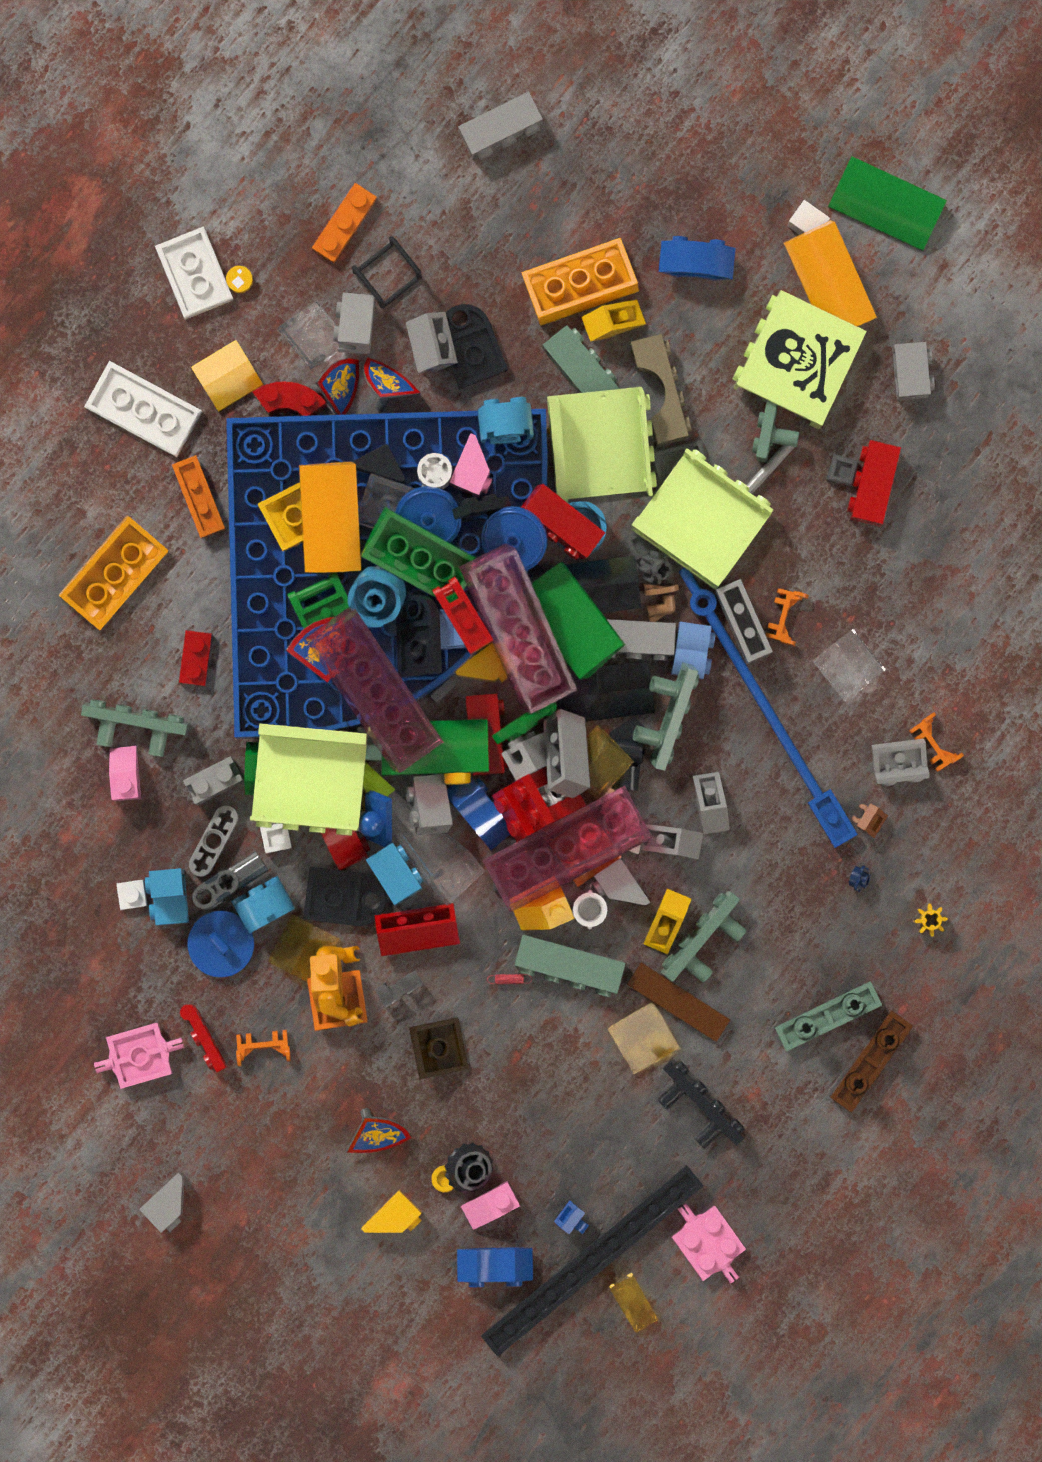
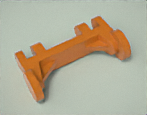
[766,589,809,646]
[909,712,964,772]
[236,1030,291,1066]

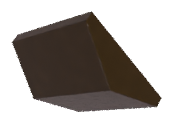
[409,1017,469,1080]

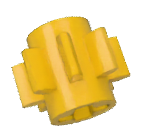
[913,904,948,937]

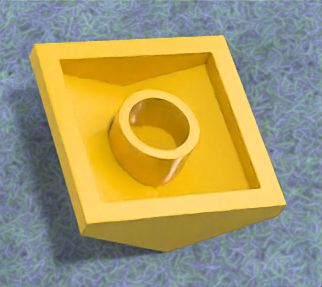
[191,340,263,412]
[258,482,303,552]

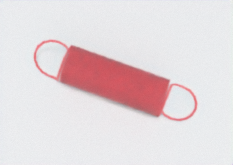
[487,974,532,985]

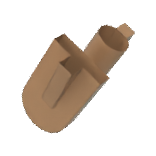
[644,584,679,622]

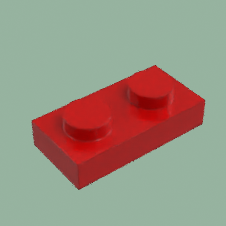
[179,630,213,687]

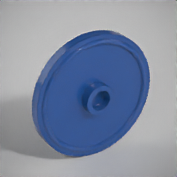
[395,486,461,543]
[481,506,548,572]
[188,911,254,977]

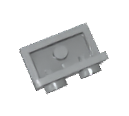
[871,739,930,786]

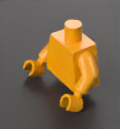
[310,946,363,1027]

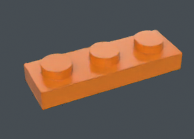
[312,183,377,264]
[172,455,226,539]

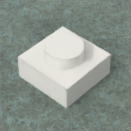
[260,824,292,853]
[117,880,148,910]

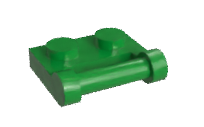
[287,572,354,628]
[492,698,557,745]

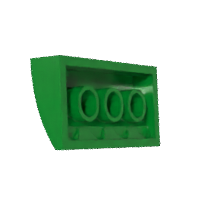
[828,156,947,251]
[361,506,480,603]
[517,562,626,679]
[381,719,489,776]

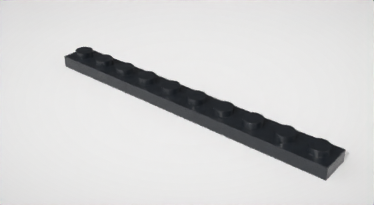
[481,1165,704,1357]

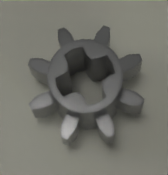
[638,550,672,584]

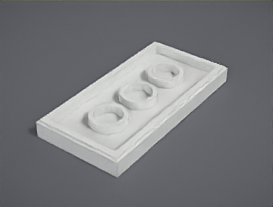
[84,361,202,457]

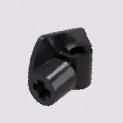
[590,717,646,791]

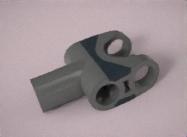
[192,851,268,910]

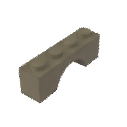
[630,334,692,447]

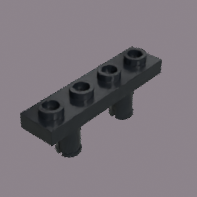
[658,1058,746,1149]

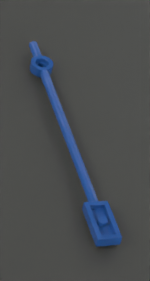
[678,568,858,848]

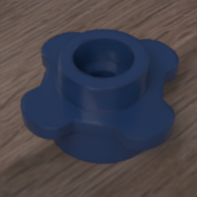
[849,865,871,893]

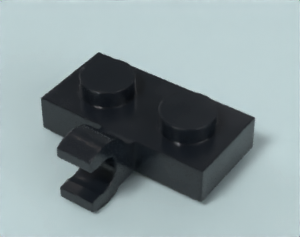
[452,494,511,523]

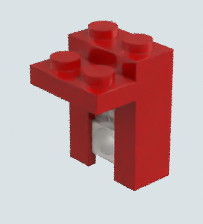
[492,766,586,842]

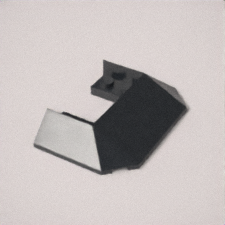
[536,556,655,722]

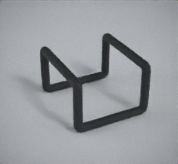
[352,236,422,308]

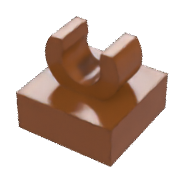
[852,803,888,838]

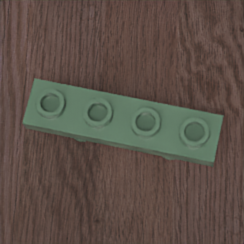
[752,398,799,463]
[633,662,699,771]
[81,699,190,757]
[660,890,746,983]
[774,981,882,1052]

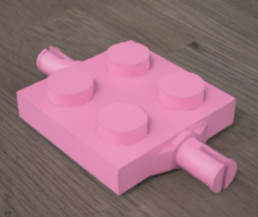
[94,1022,184,1089]
[671,1203,746,1284]

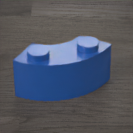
[659,236,736,281]
[447,777,510,850]
[457,1247,533,1287]

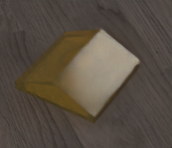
[586,725,634,800]
[268,914,339,982]
[607,1002,680,1074]

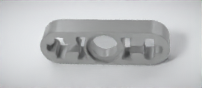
[189,806,239,877]

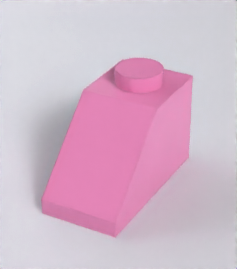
[449,434,492,498]
[109,746,141,801]
[461,1181,520,1230]

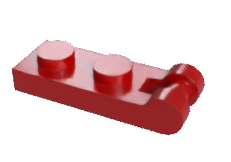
[432,577,493,655]
[180,1004,228,1073]

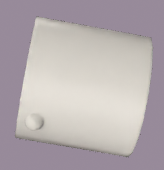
[417,453,453,489]
[573,890,607,930]

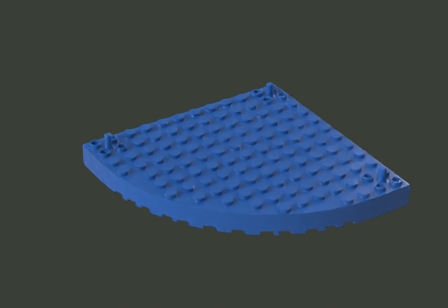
[226,409,548,739]

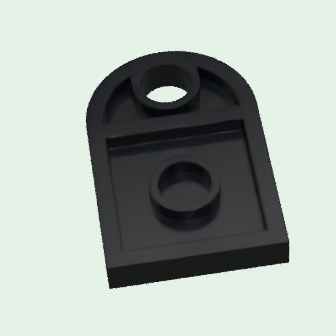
[445,304,508,390]
[396,595,442,678]
[303,867,386,926]

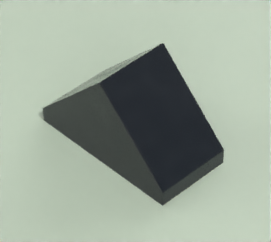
[353,444,405,485]

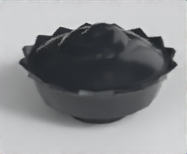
[445,1142,493,1194]

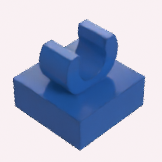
[554,1200,589,1234]

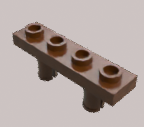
[830,1010,913,1113]

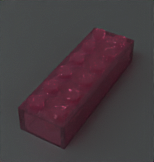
[459,543,577,714]
[304,608,443,773]
[483,786,652,913]

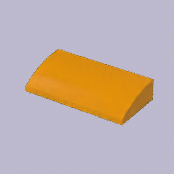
[784,220,877,326]
[521,238,639,326]
[299,461,361,572]
[59,515,169,630]

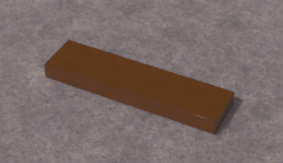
[627,962,730,1042]

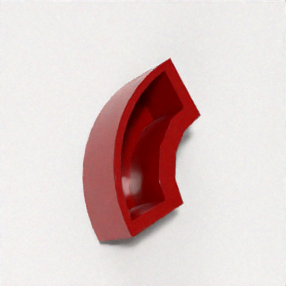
[252,381,328,417]
[321,828,371,870]

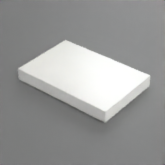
[155,226,233,320]

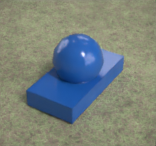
[359,790,392,847]

